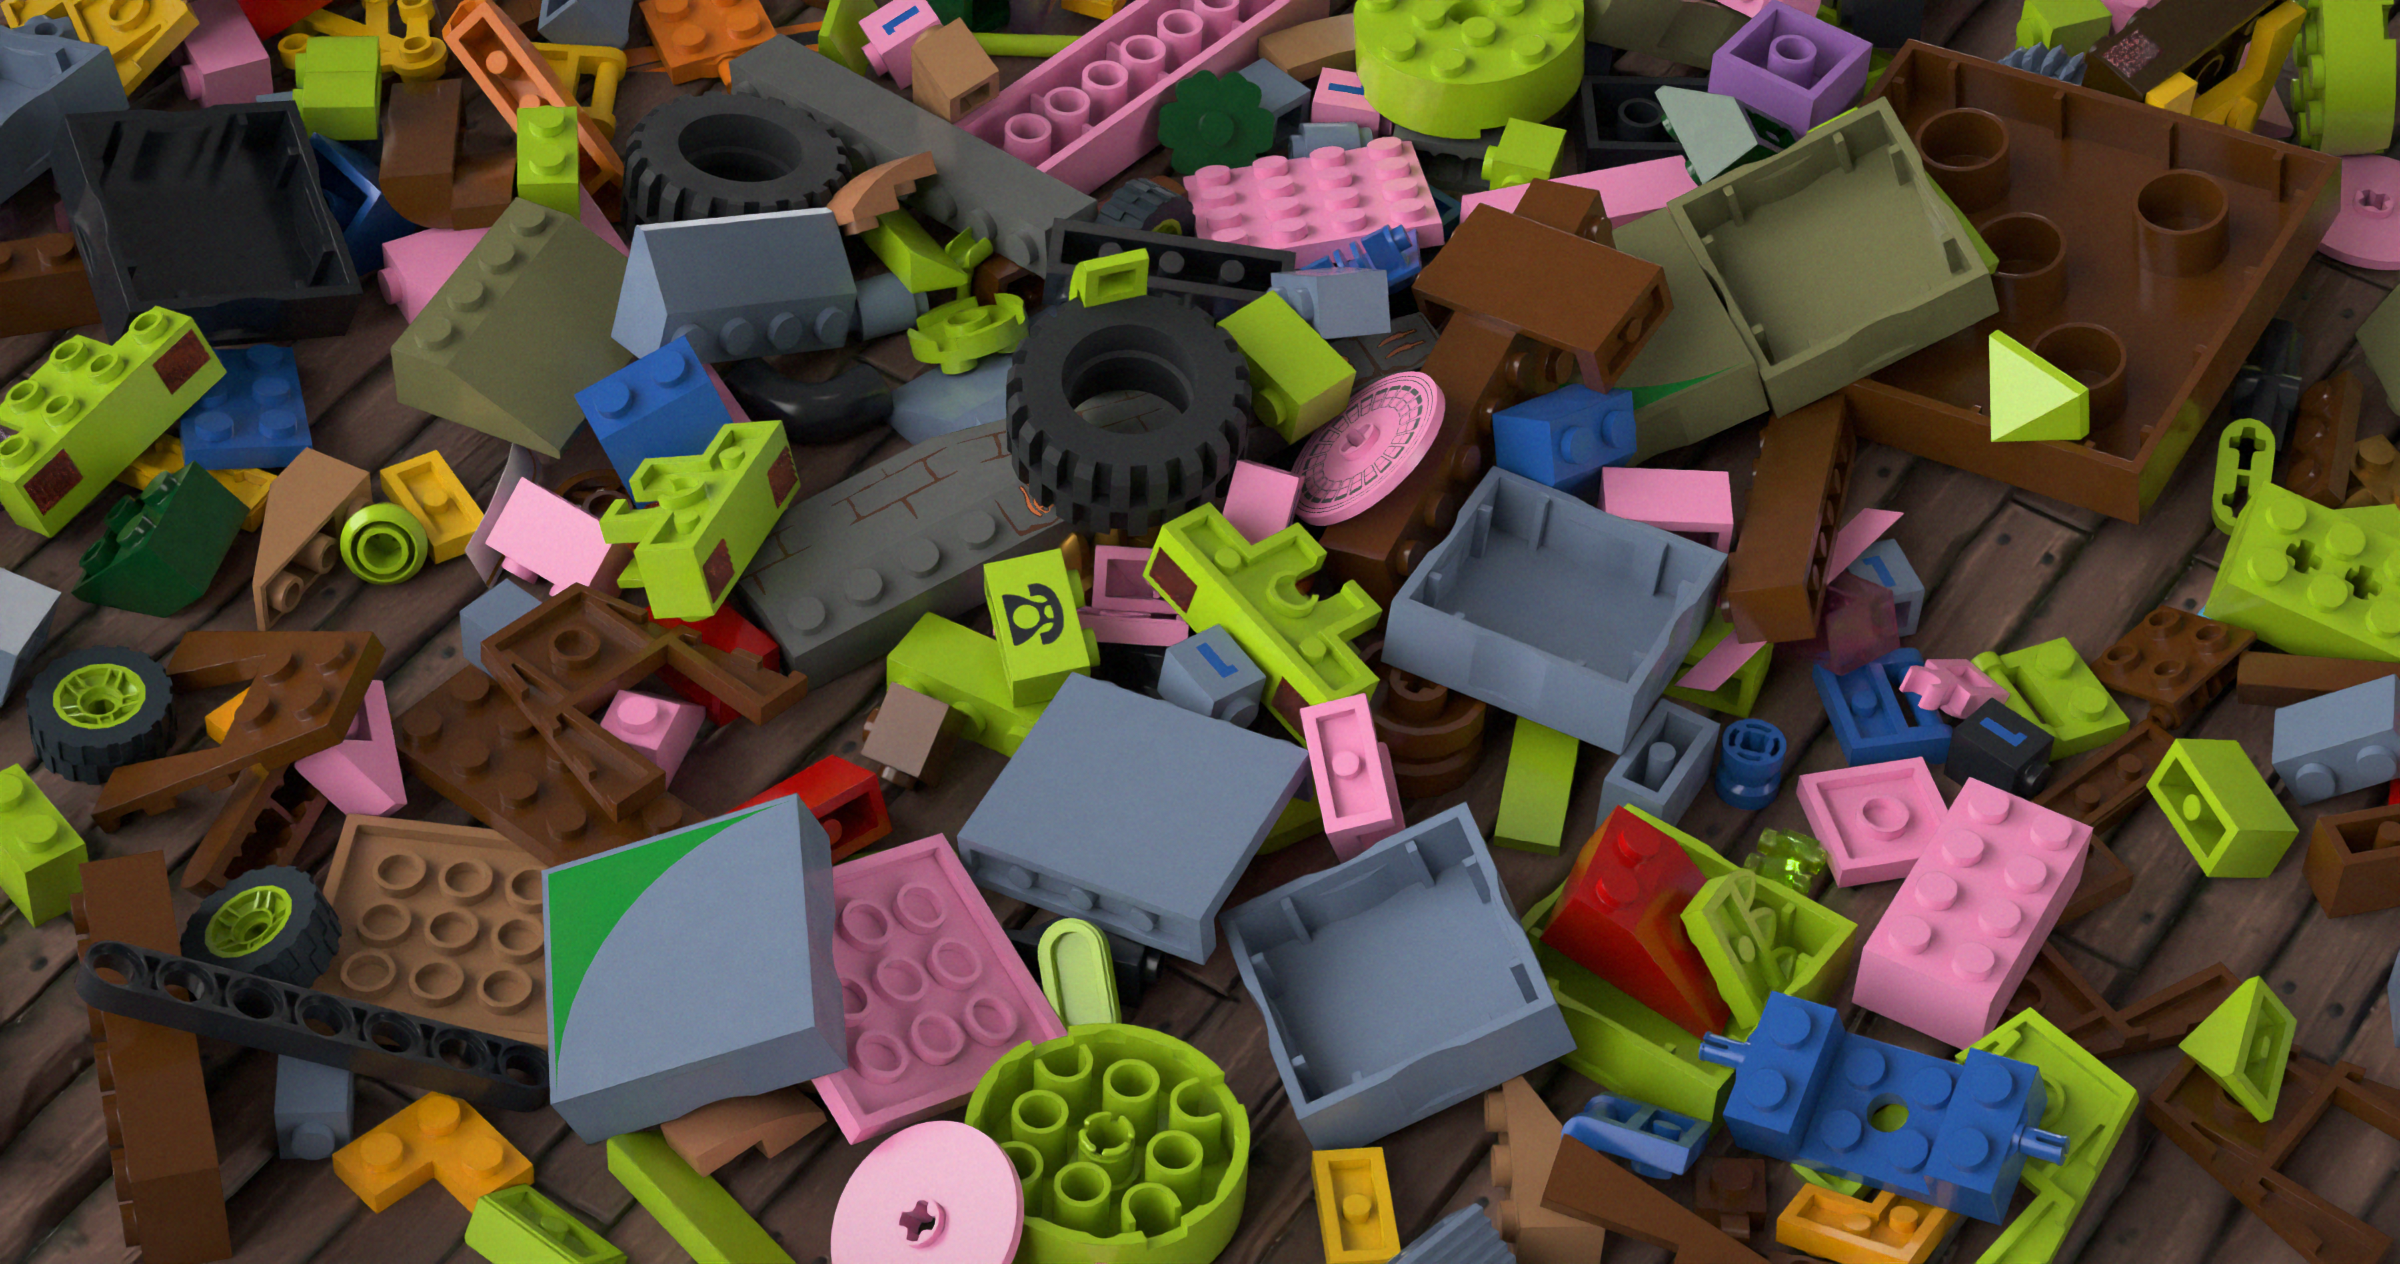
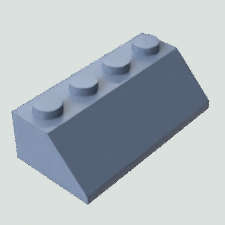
[611,207,857,364]

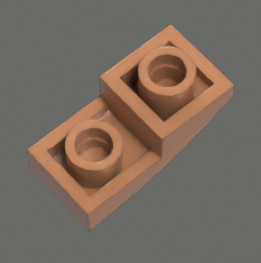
[826,150,937,236]
[660,1085,827,1178]

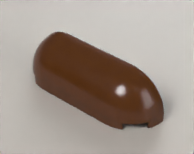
[181,760,329,899]

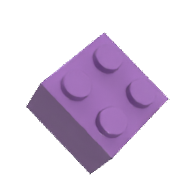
[1707,0,1873,140]

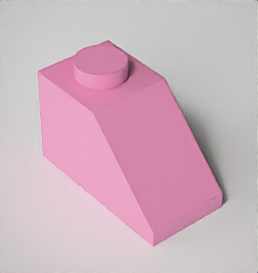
[600,690,706,791]

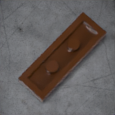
[2284,370,2364,509]

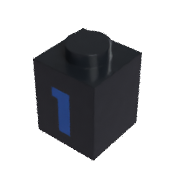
[1944,697,2055,799]

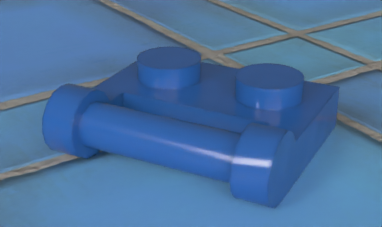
[1812,648,1953,767]
[1561,1091,1712,1179]

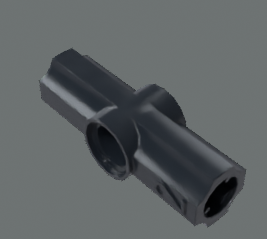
[2229,318,2305,470]

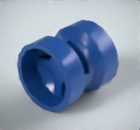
[1715,719,1786,811]

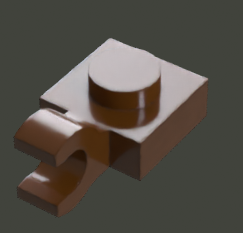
[1691,1155,1767,1245]

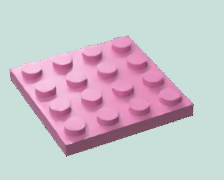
[1183,137,1445,269]
[811,833,1068,1145]

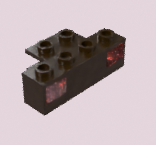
[2081,0,2287,104]

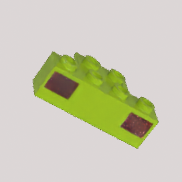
[0,306,227,538]
[599,420,801,622]
[1142,502,1383,750]

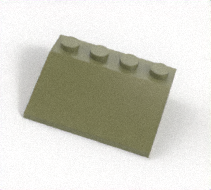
[391,197,639,459]

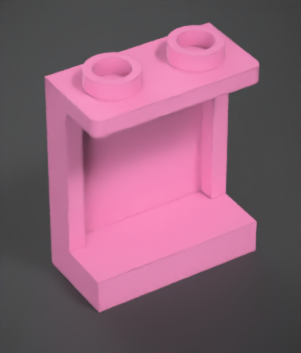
[1300,693,1406,864]

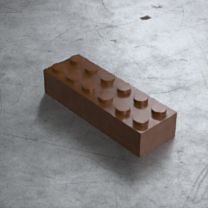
[69,850,233,1264]

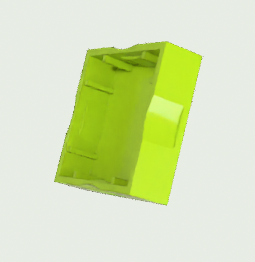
[1521,803,1858,1144]

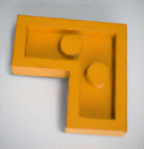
[332,1091,535,1214]
[1776,1182,1961,1264]

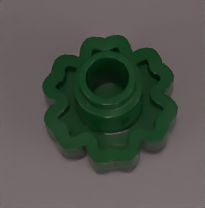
[1158,69,1275,176]

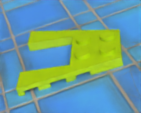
[1790,1007,2140,1264]

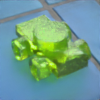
[1743,827,1828,897]

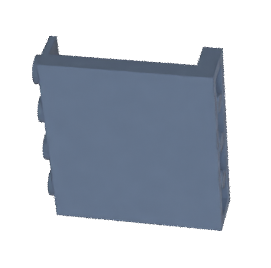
[957,672,1313,965]

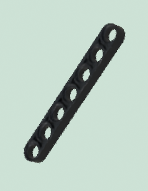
[74,940,550,1113]

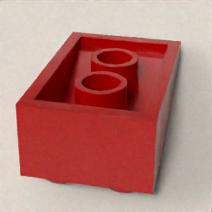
[1539,805,1732,1042]

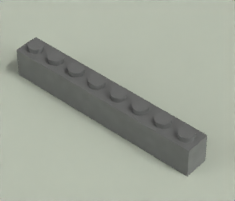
[729,33,1098,279]

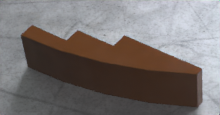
[450,149,518,231]

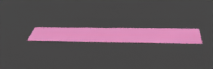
[1675,508,1904,692]

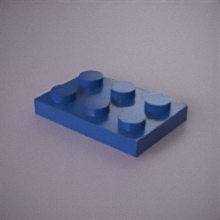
[168,344,312,470]

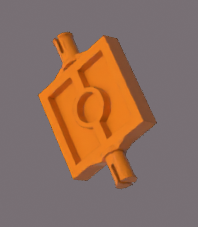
[638,0,777,95]

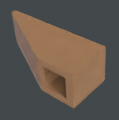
[911,17,999,124]
[252,447,375,631]
[1484,1075,1606,1264]

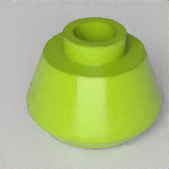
[340,502,428,585]

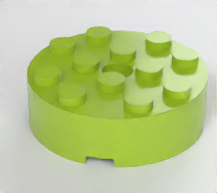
[1353,0,1585,139]
[2290,0,2396,156]
[965,1023,1250,1264]

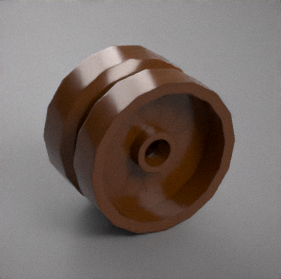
[1358,639,1488,799]

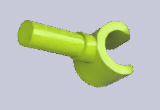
[945,227,993,300]

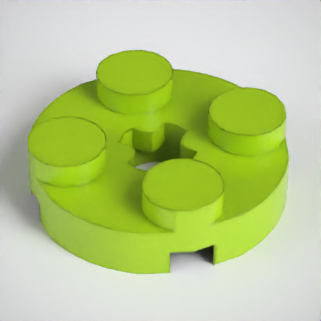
[907,293,1030,374]

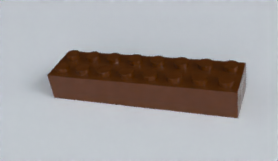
[1318,178,1617,634]

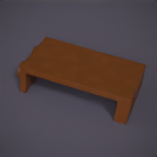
[1411,202,1674,395]

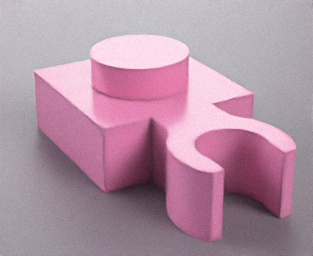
[1899,659,2010,719]

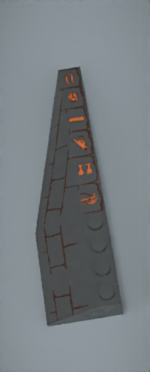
[731,312,1440,693]

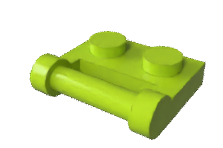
[1970,637,2130,762]

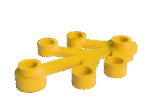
[278,0,448,83]

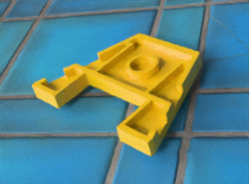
[0,0,200,97]
[2145,0,2307,133]

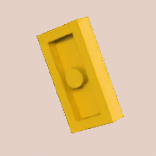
[380,450,484,564]
[1311,1147,1401,1264]

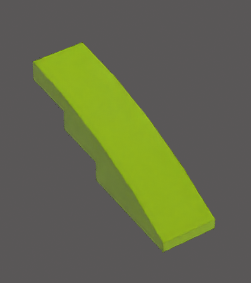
[1494,715,1581,857]

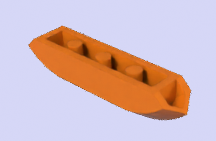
[442,0,624,223]

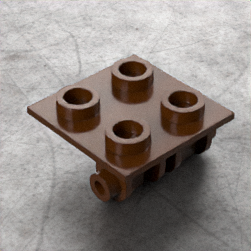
[2088,605,2258,731]

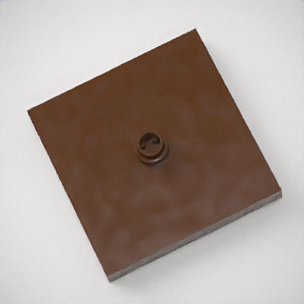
[1766,38,2342,525]

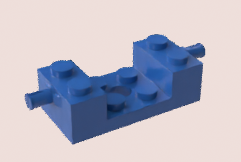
[1699,991,2070,1226]

